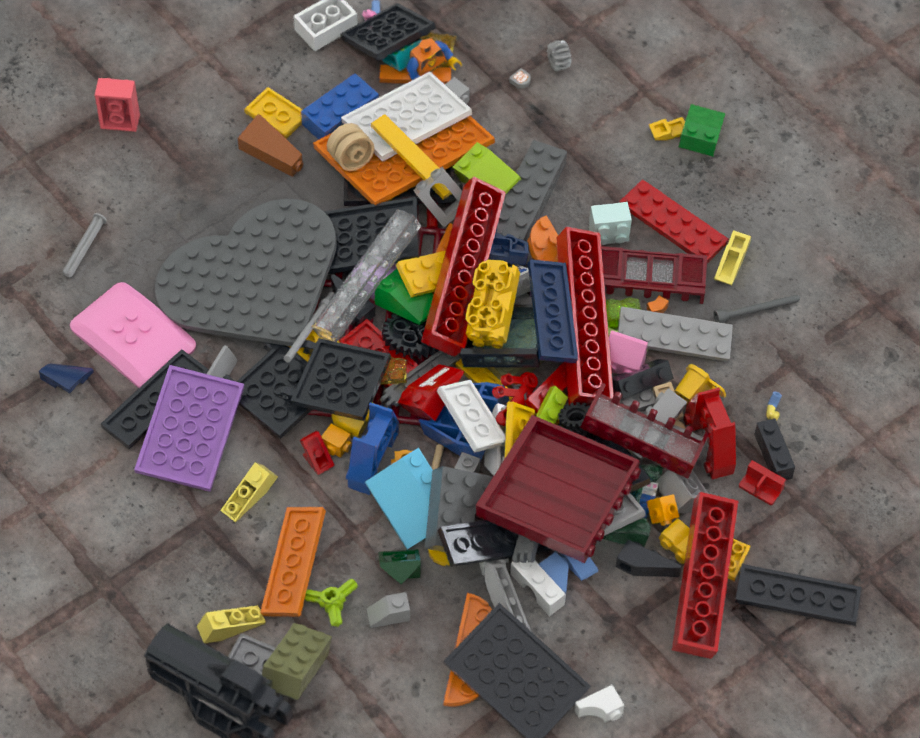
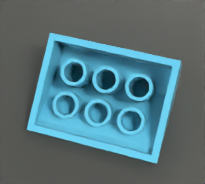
[365,448,432,549]

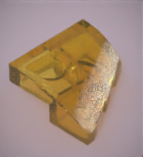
[380,357,407,384]

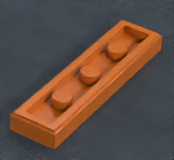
[380,65,451,85]

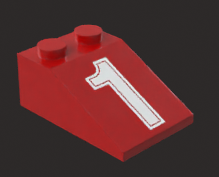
[397,364,464,421]

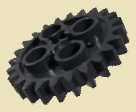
[381,314,439,359]

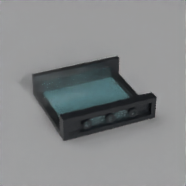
[460,304,540,368]

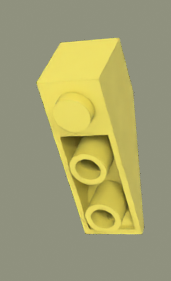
[221,462,278,522]
[197,606,266,643]

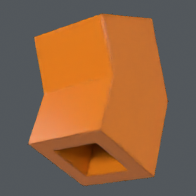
[647,296,669,313]

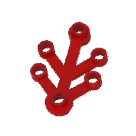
[492,372,538,426]

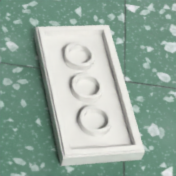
[437,380,506,453]

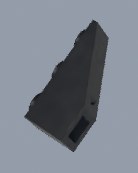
[616,539,682,577]

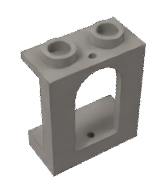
[414,167,462,227]

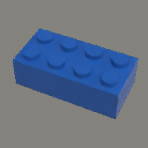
[301,73,379,140]

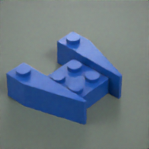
[419,382,509,461]
[346,402,399,495]

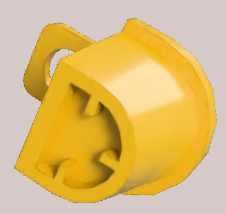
[675,364,726,405]

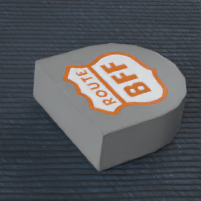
[509,68,531,88]

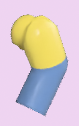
[766,392,782,421]

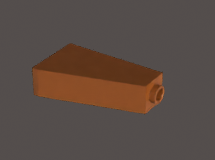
[238,114,303,177]

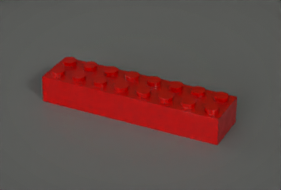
[672,492,738,659]

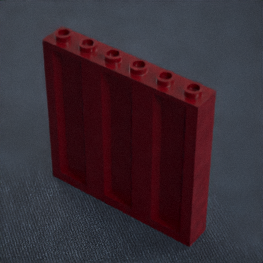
[476,415,641,563]

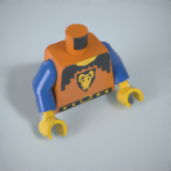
[407,38,462,80]

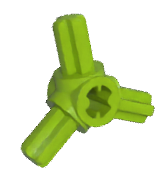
[304,579,358,627]

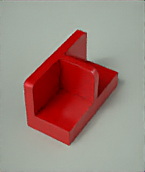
[739,460,786,506]

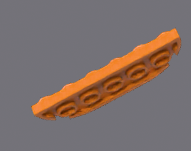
[528,215,558,262]
[444,593,493,706]

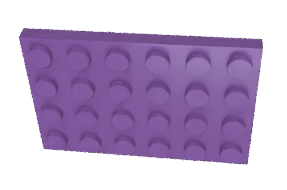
[134,365,244,492]

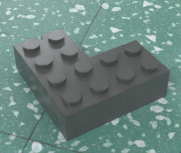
[425,466,493,552]

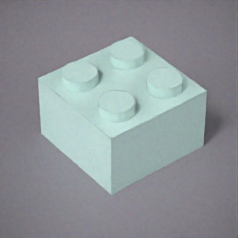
[589,202,632,245]

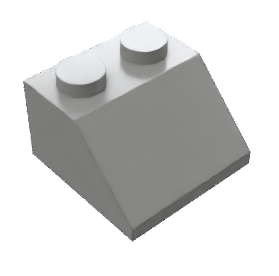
[656,470,709,514]

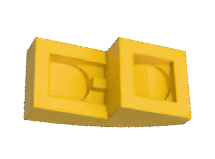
[649,117,685,140]

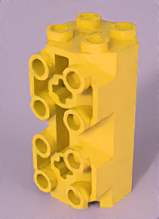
[465,260,520,348]

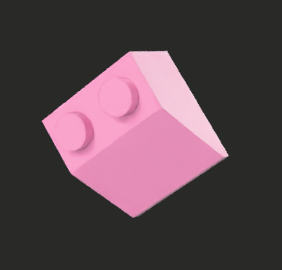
[609,330,648,374]

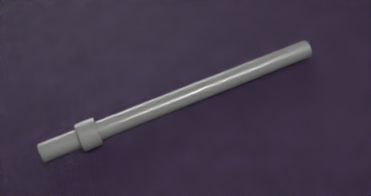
[284,292,336,362]

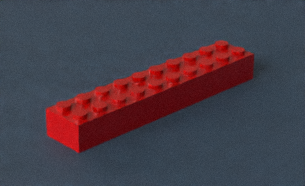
[421,176,506,357]
[556,227,614,407]

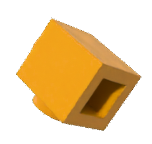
[321,423,352,458]

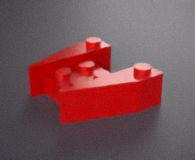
[683,387,736,480]

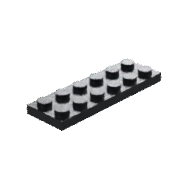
[101,349,209,449]
[437,520,551,567]
[735,564,861,626]

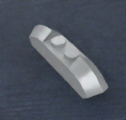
[484,560,531,631]

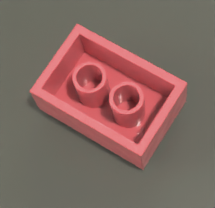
[95,78,140,132]

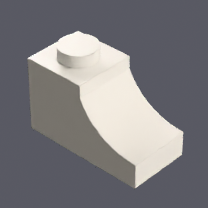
[575,685,624,722]

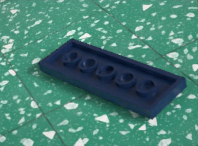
[528,259,578,363]

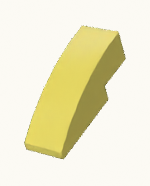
[714,230,751,285]

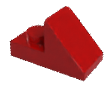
[300,431,335,475]

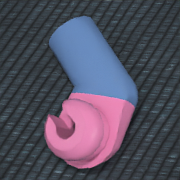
[362,0,380,20]

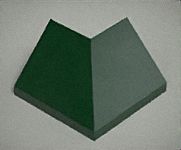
[379,549,421,585]

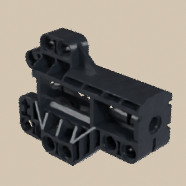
[144,623,293,738]

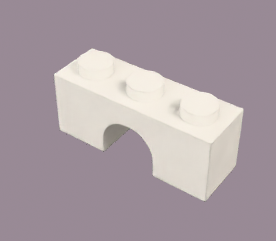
[510,560,566,616]

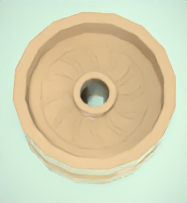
[327,123,374,171]

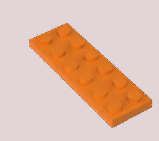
[260,507,326,617]

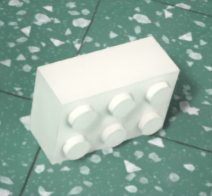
[294,0,357,51]

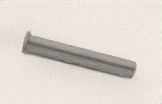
[63,213,107,278]

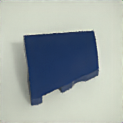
[489,228,528,266]
[39,363,94,394]

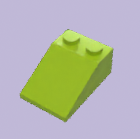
[453,142,521,193]

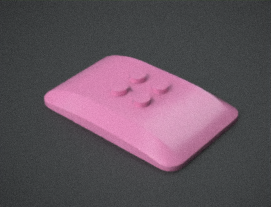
[70,282,196,388]

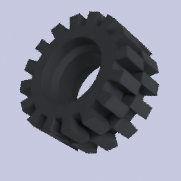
[558,402,590,436]

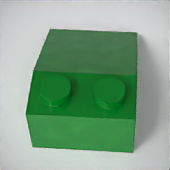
[678,104,726,156]
[374,269,434,325]

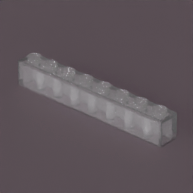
[311,209,421,342]

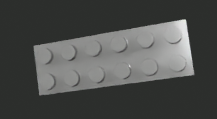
[618,307,733,362]

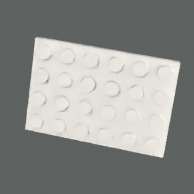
[341,72,472,161]

